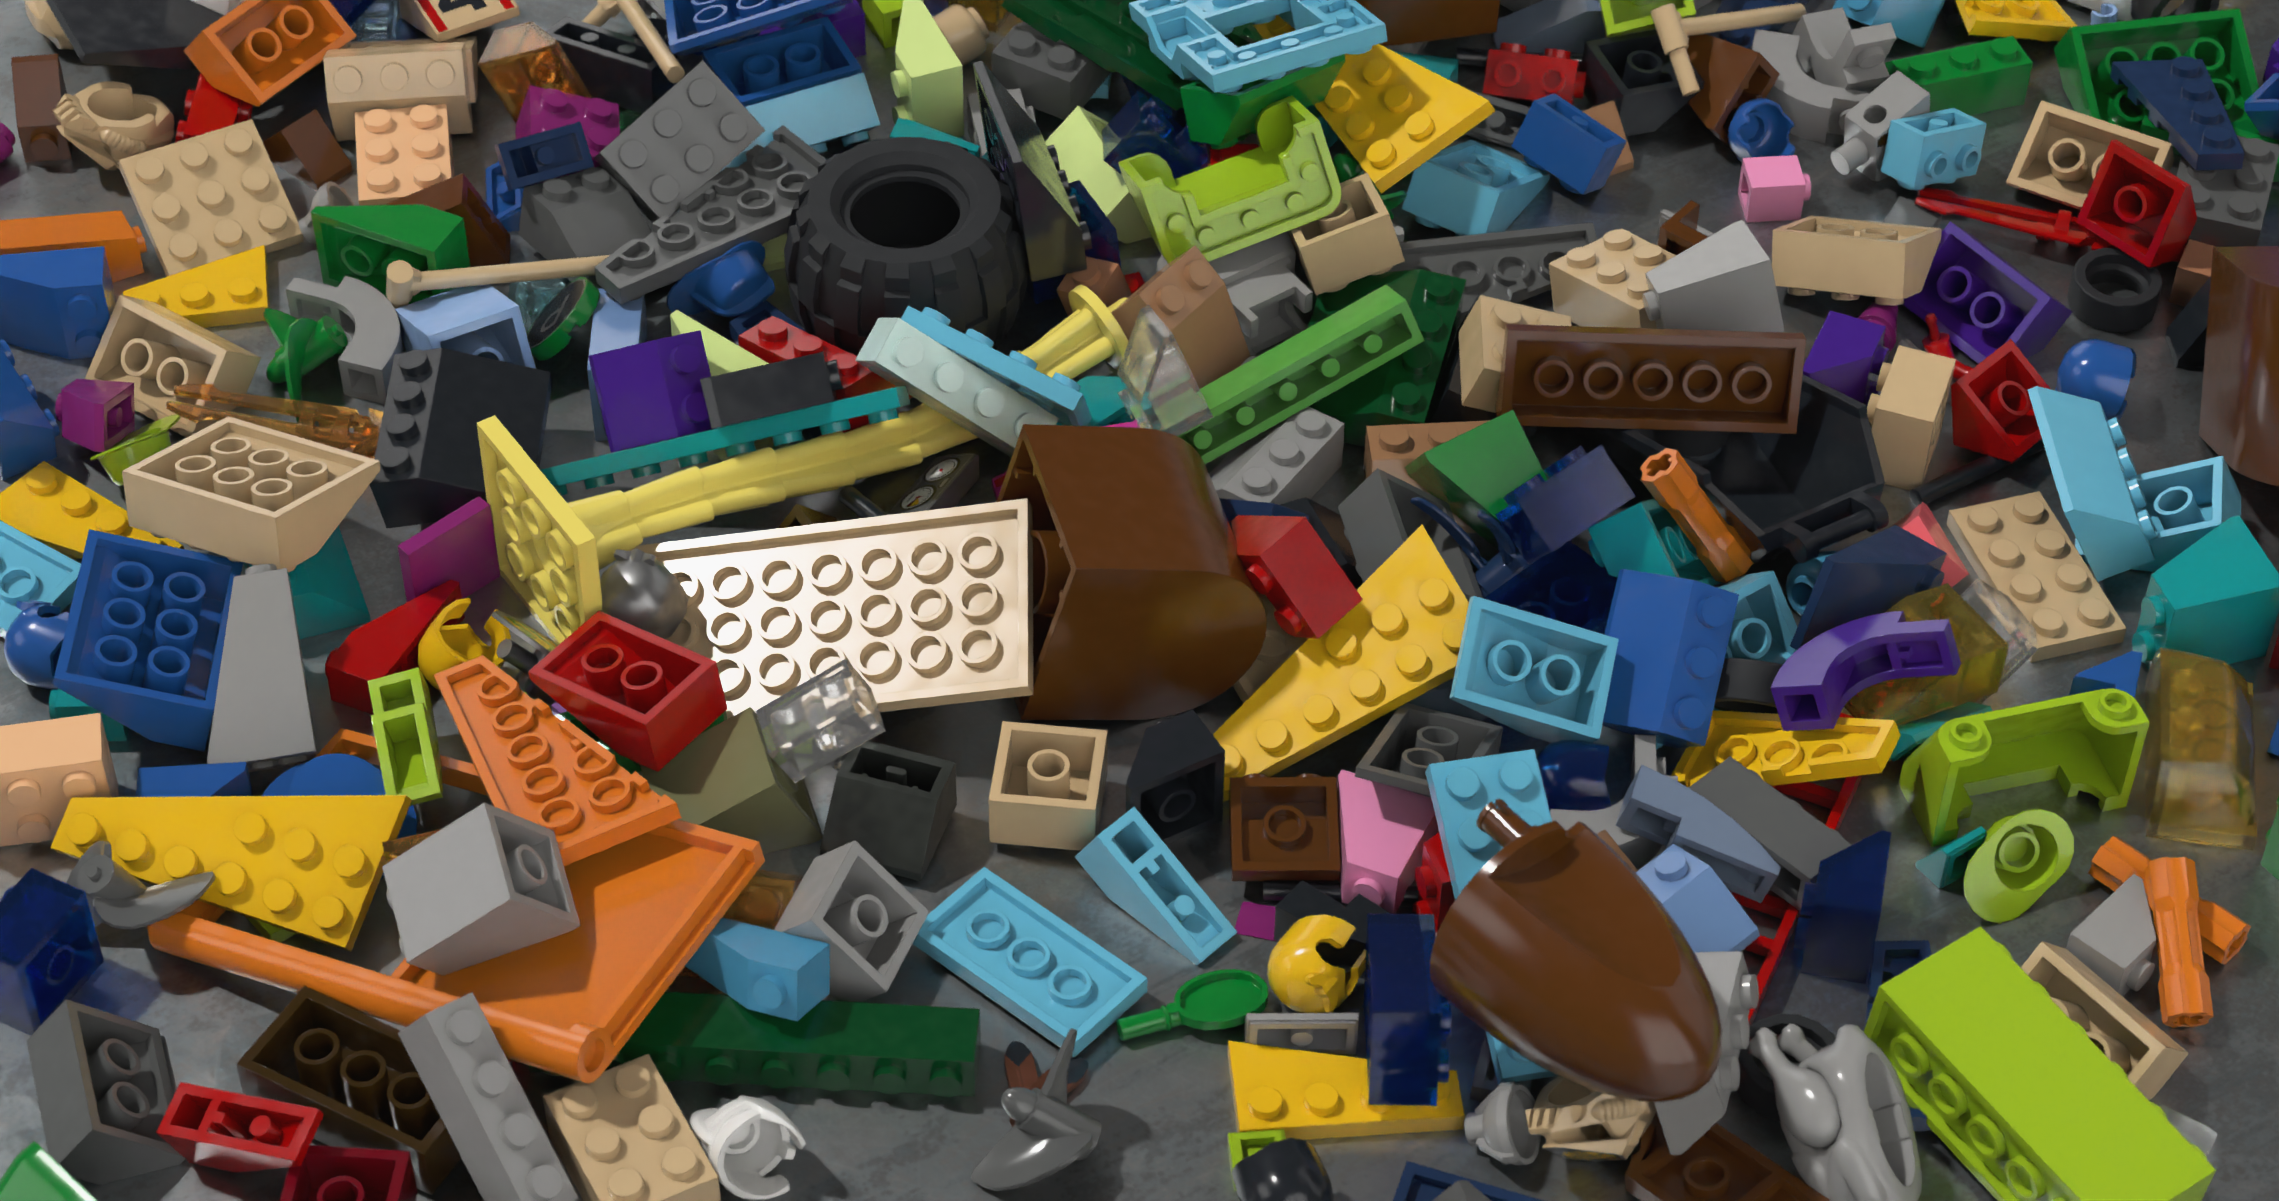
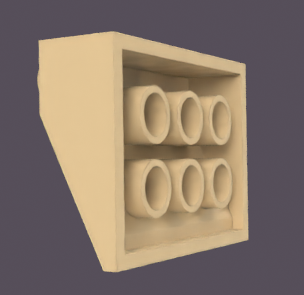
[122,416,381,572]

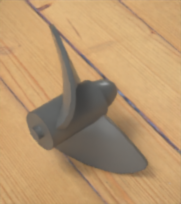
[56,841,216,941]
[971,1028,1101,1191]

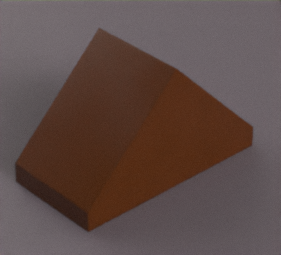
[263,109,353,192]

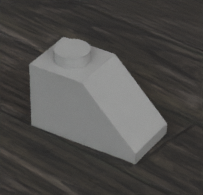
[2066,874,2156,997]

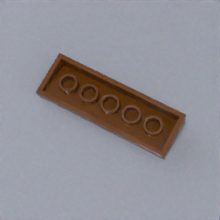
[1495,324,1806,434]

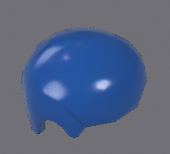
[1728,98,1796,162]

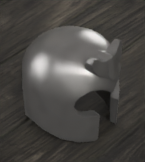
[600,548,688,639]

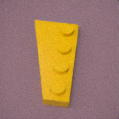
[0,461,184,559]

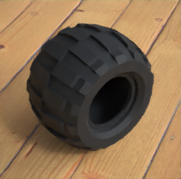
[784,137,1028,356]

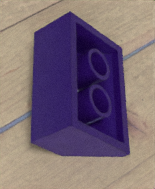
[1903,221,2072,364]

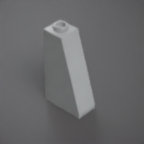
[207,564,318,772]

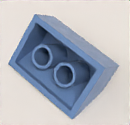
[1636,844,1760,952]

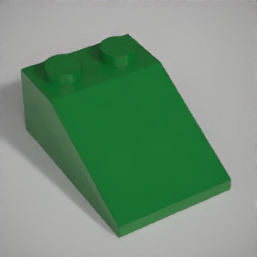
[311,204,470,304]

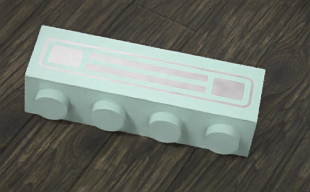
[855,318,1059,458]

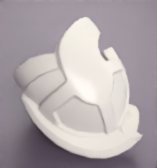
[690,1096,806,1200]

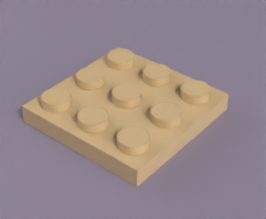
[119,119,303,277]

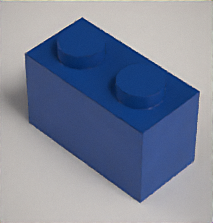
[1511,93,1627,195]

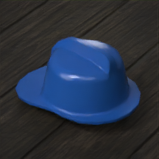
[667,240,776,318]

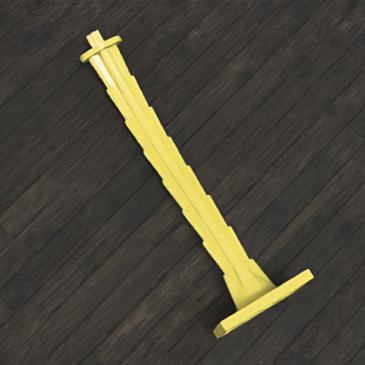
[477,285,1135,645]

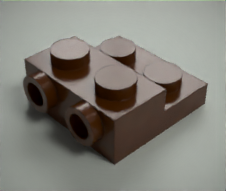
[1229,773,1340,881]

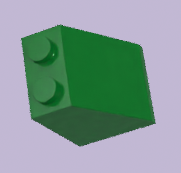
[1405,410,1567,552]

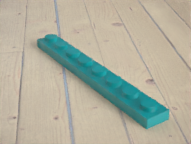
[540,385,911,495]

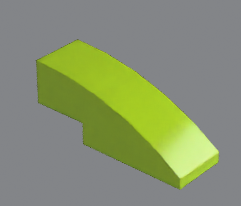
[367,667,443,806]

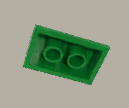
[1874,36,2033,116]
[1180,54,1346,149]

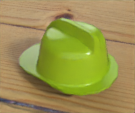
[90,414,181,486]
[1963,808,2074,923]

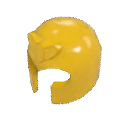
[418,598,511,690]
[1267,914,1371,1013]

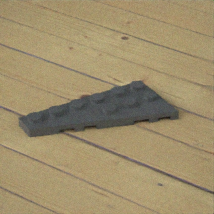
[594,125,827,305]
[1387,222,1598,326]

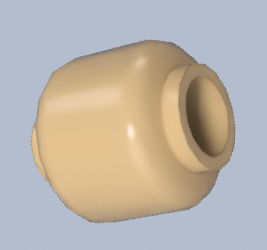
[933,4,990,67]

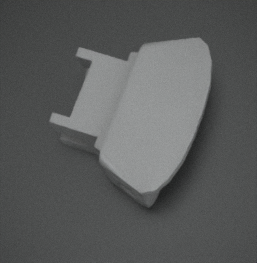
[1157,231,1313,357]

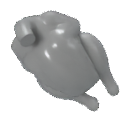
[1748,1024,1922,1201]

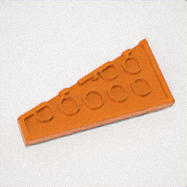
[434,655,681,866]

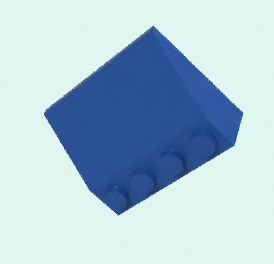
[664,0,853,57]
[53,529,243,751]

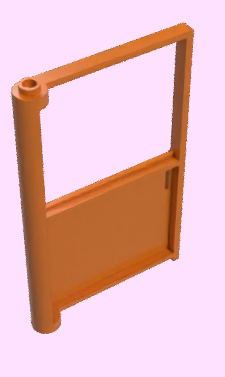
[147,728,765,1084]

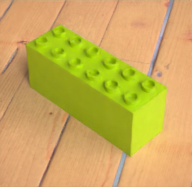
[1863,926,2216,1201]

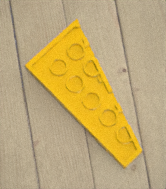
[1955,0,2077,43]
[1253,15,1496,194]
[1213,525,1469,802]
[50,795,412,952]

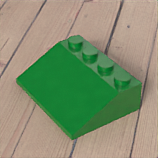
[2054,8,2261,135]

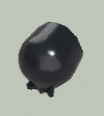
[1232,1138,1334,1201]

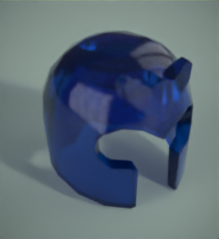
[1537,739,1611,811]

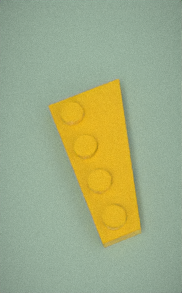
[1671,710,1901,788]
[1228,1041,1465,1140]

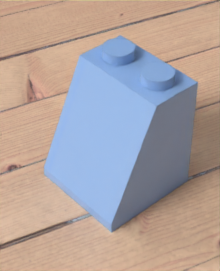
[395,285,536,369]

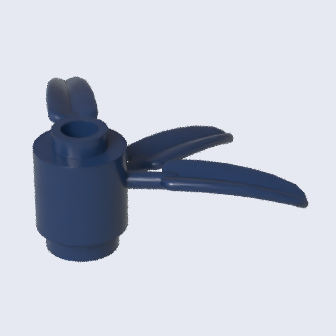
[1410,497,1538,607]

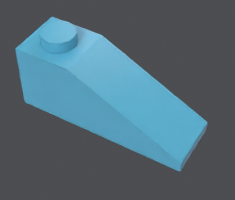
[1075,807,1237,966]

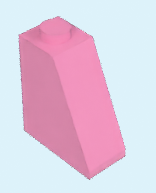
[1337,769,1438,915]

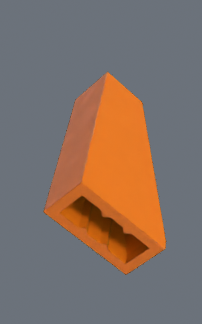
[0,210,147,283]

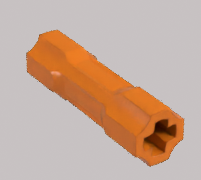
[1640,448,1753,583]
[2088,836,2251,965]
[2144,857,2214,1028]

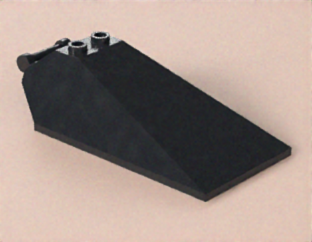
[1571,374,1889,564]

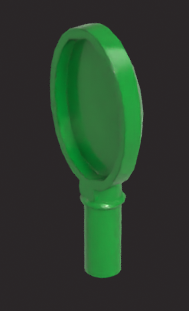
[1116,969,1268,1041]

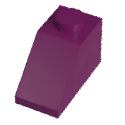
[55,379,135,452]

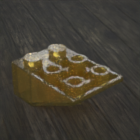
[1844,583,2009,726]

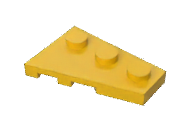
[123,245,270,328]

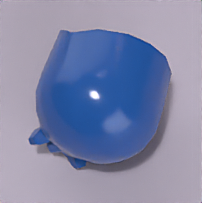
[2055,339,2137,420]
[4,600,69,690]

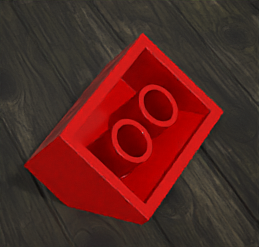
[738,316,913,433]

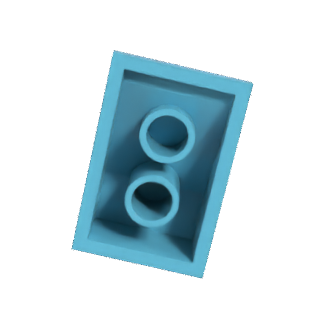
[1402,140,1551,236]
[2075,455,2241,572]
[1449,596,1619,750]

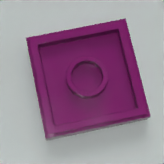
[397,496,500,602]

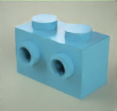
[1881,108,1987,190]

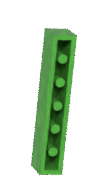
[1137,285,1425,464]

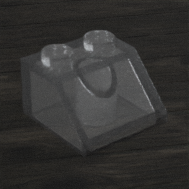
[1117,305,1213,436]

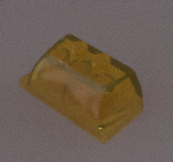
[2145,647,2257,851]

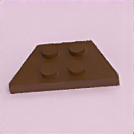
[1625,1110,1830,1201]

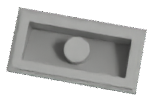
[1244,1013,1359,1055]

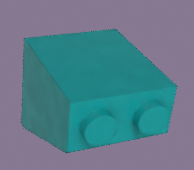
[2132,515,2279,681]

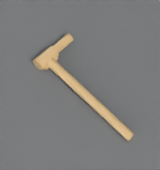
[582,0,685,83]
[1650,3,1806,96]
[386,255,610,309]

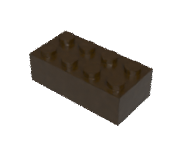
[236,986,462,1195]

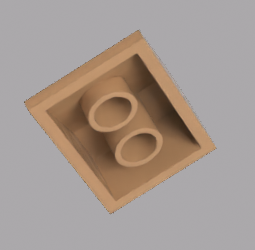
[1111,246,1251,402]

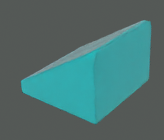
[1915,826,1987,889]

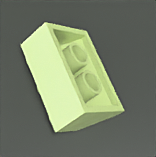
[1045,106,1152,244]

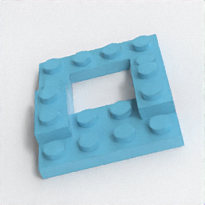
[1129,0,1388,93]

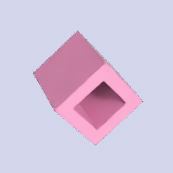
[1738,155,1811,223]

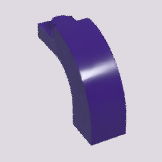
[1770,611,1961,731]

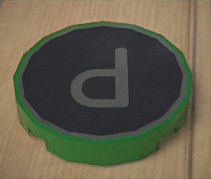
[527,277,600,361]

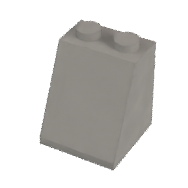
[1642,220,1785,333]
[382,802,581,975]

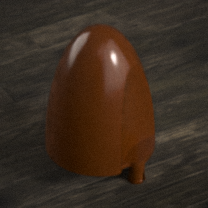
[1430,799,1722,1102]

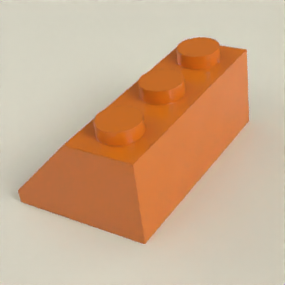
[184,0,357,107]

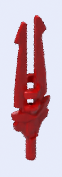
[1914,188,2187,262]

